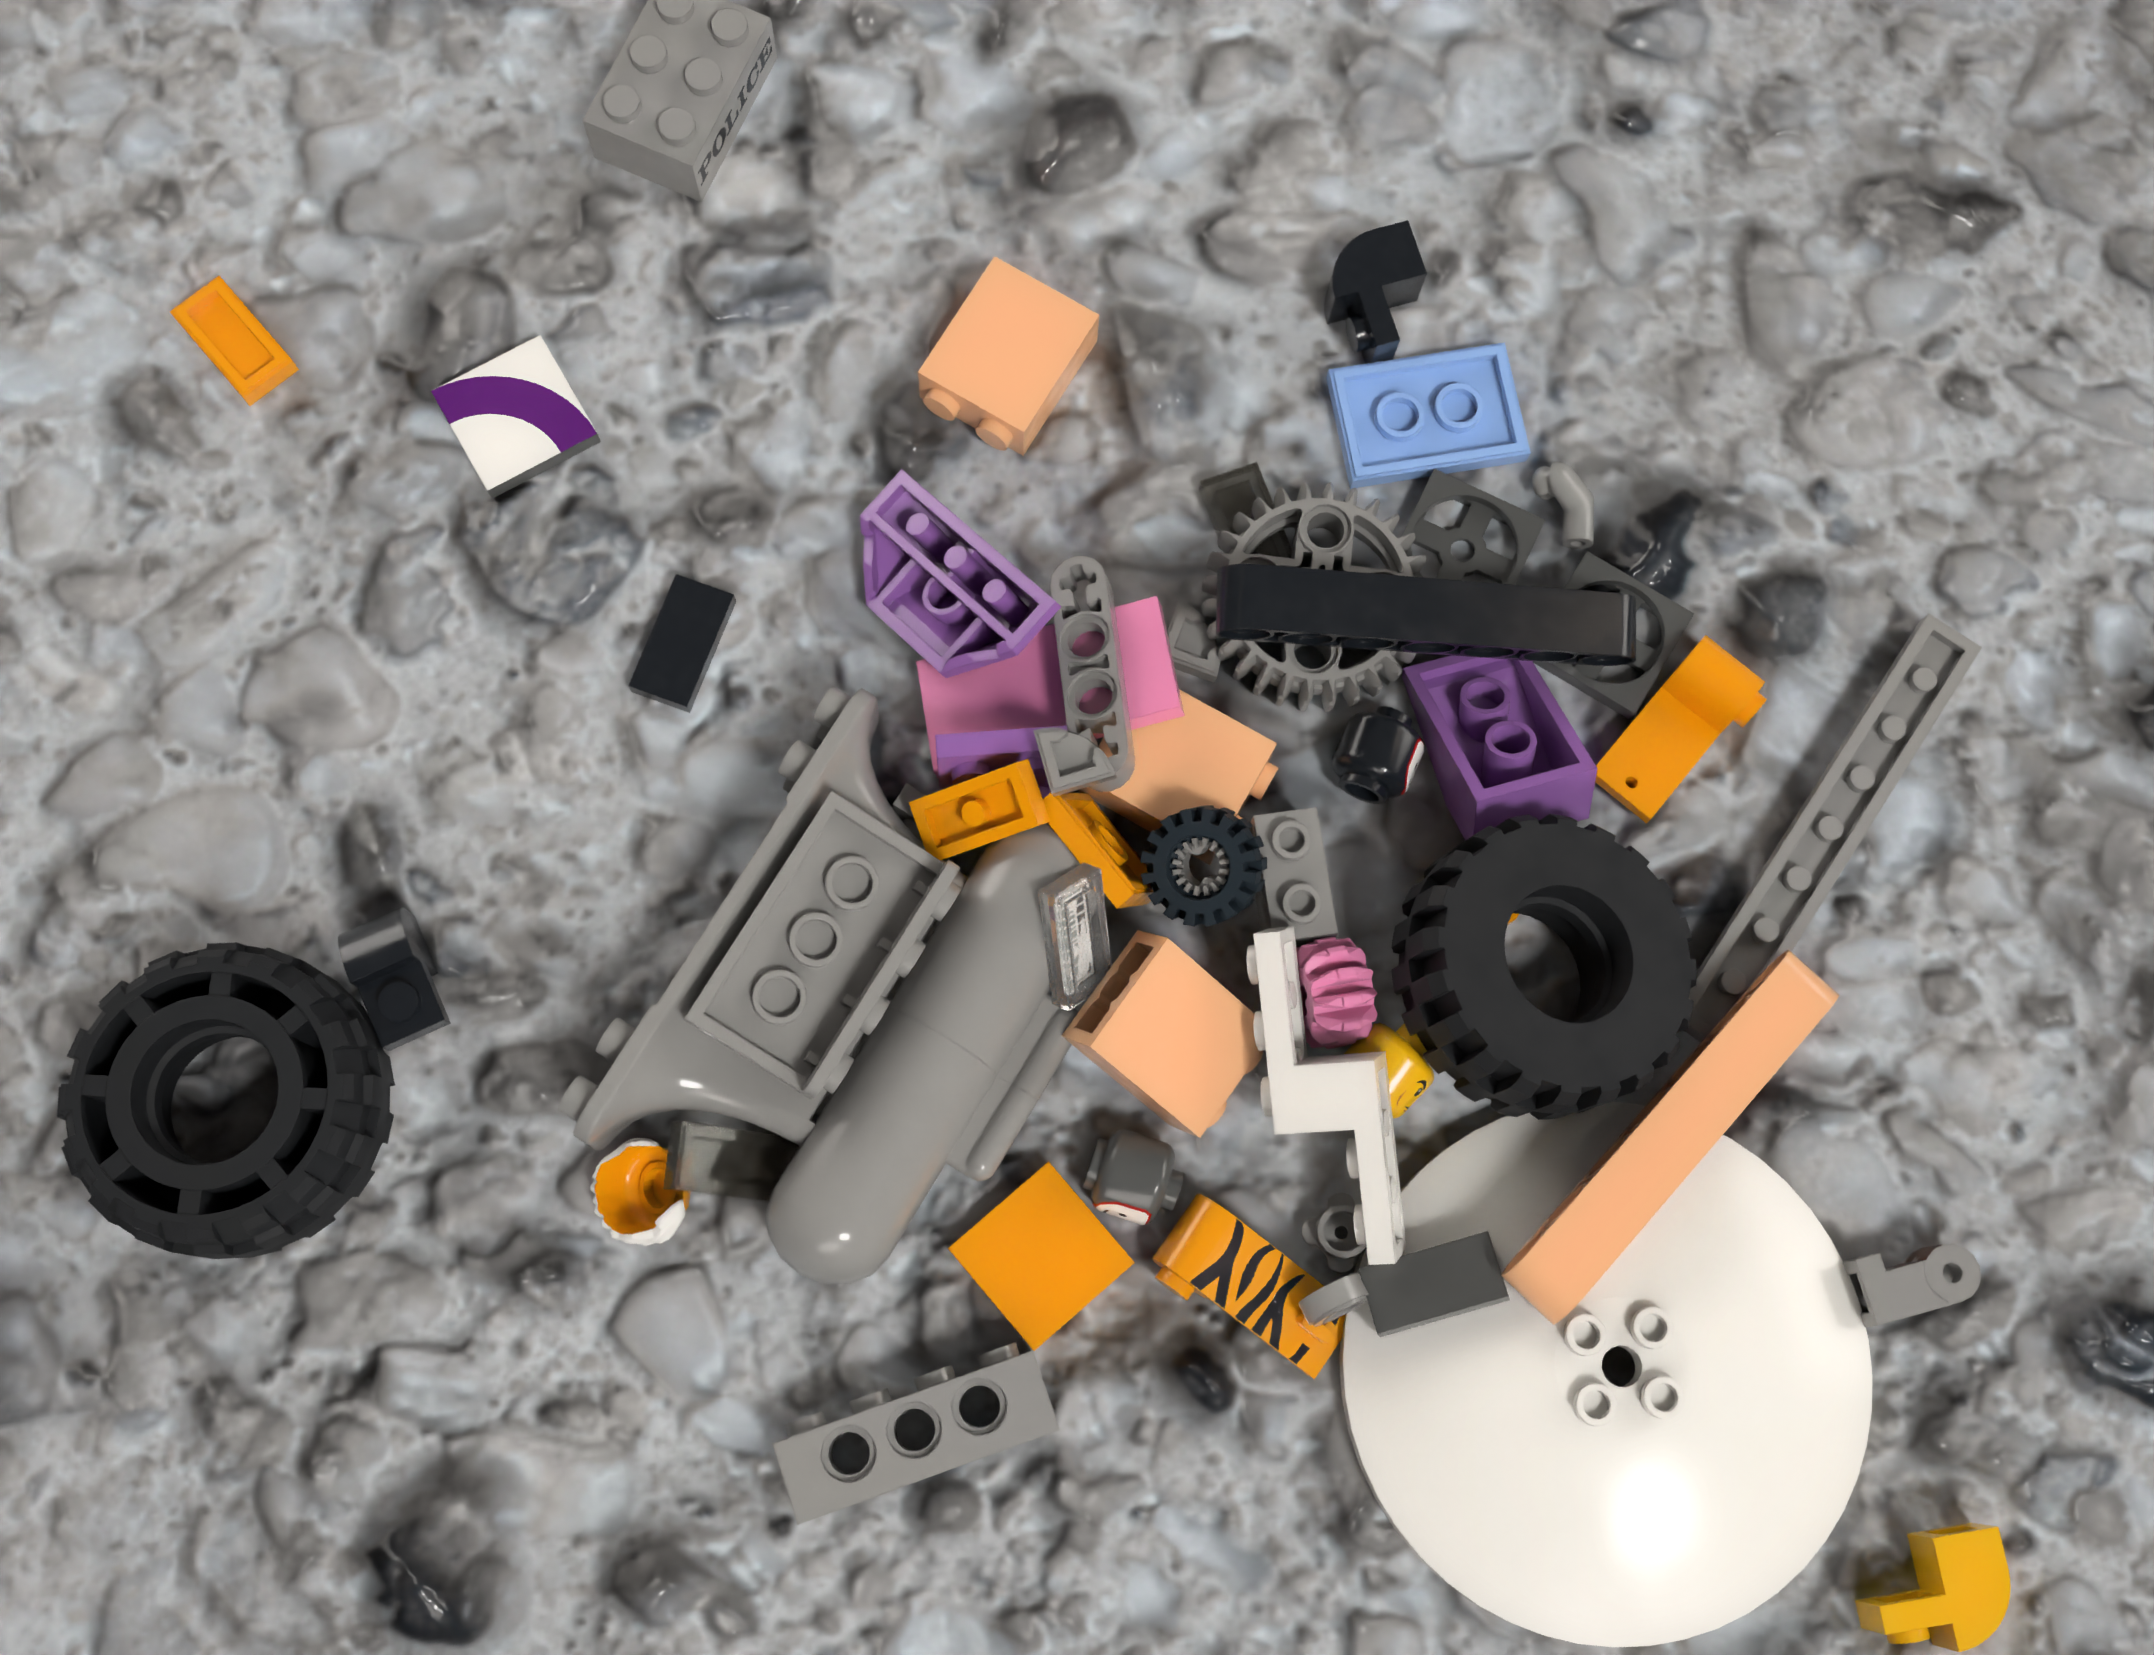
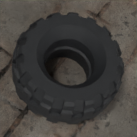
[57,942,395,1259]

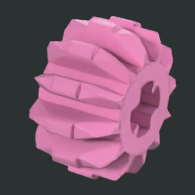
[1296,937,1378,1049]

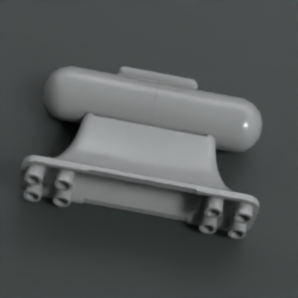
[558,686,1106,1284]

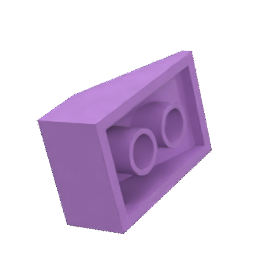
[1402,655,1597,840]

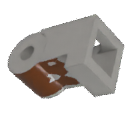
[1843,1244,1981,1327]

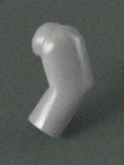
[1532,461,1594,549]

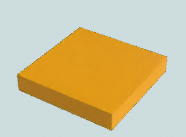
[1043,792,1154,909]
[948,1161,1135,1351]

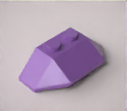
[860,469,1061,678]

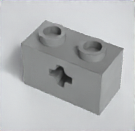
[1249,807,1338,948]

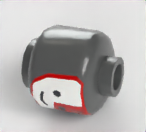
[1083,1129,1185,1225]

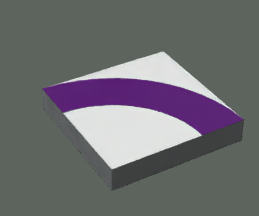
[431,335,601,499]

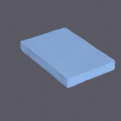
[1326,342,1531,489]

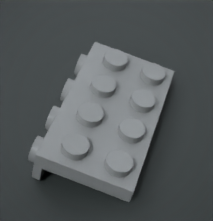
[683,791,961,1099]

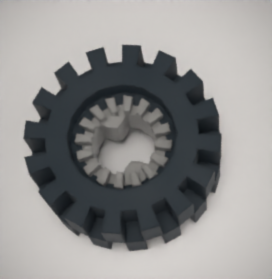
[1141,805,1267,927]

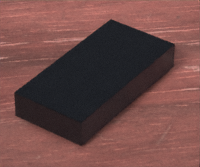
[628,574,736,713]

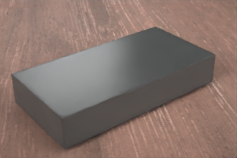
[1358,1231,1510,1337]

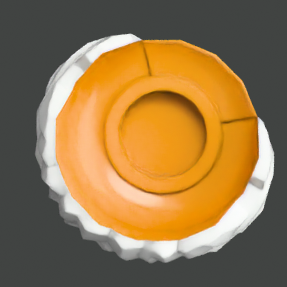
[590,1138,692,1246]

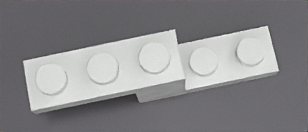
[1246,926,1406,1265]

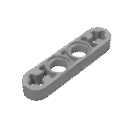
[1050,556,1135,792]

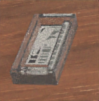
[1038,862,1112,1011]

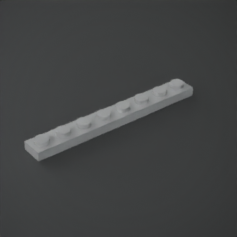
[1683,614,1982,1042]

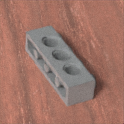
[772,1342,1060,1525]

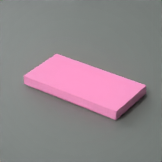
[916,596,1185,779]

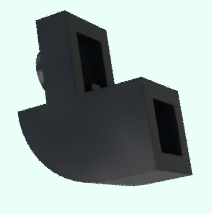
[1324,220,1427,364]
[338,907,451,1051]

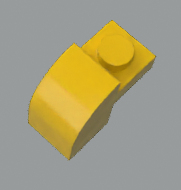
[1855,1523,2011,1652]

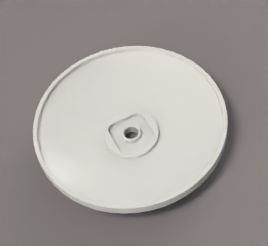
[1339,1101,1872,1647]

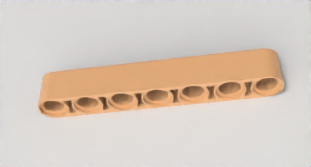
[1501,950,1839,1324]

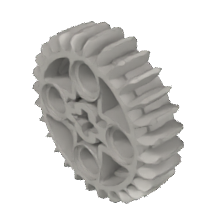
[1202,482,1426,712]

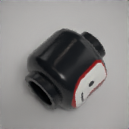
[1332,706,1424,804]

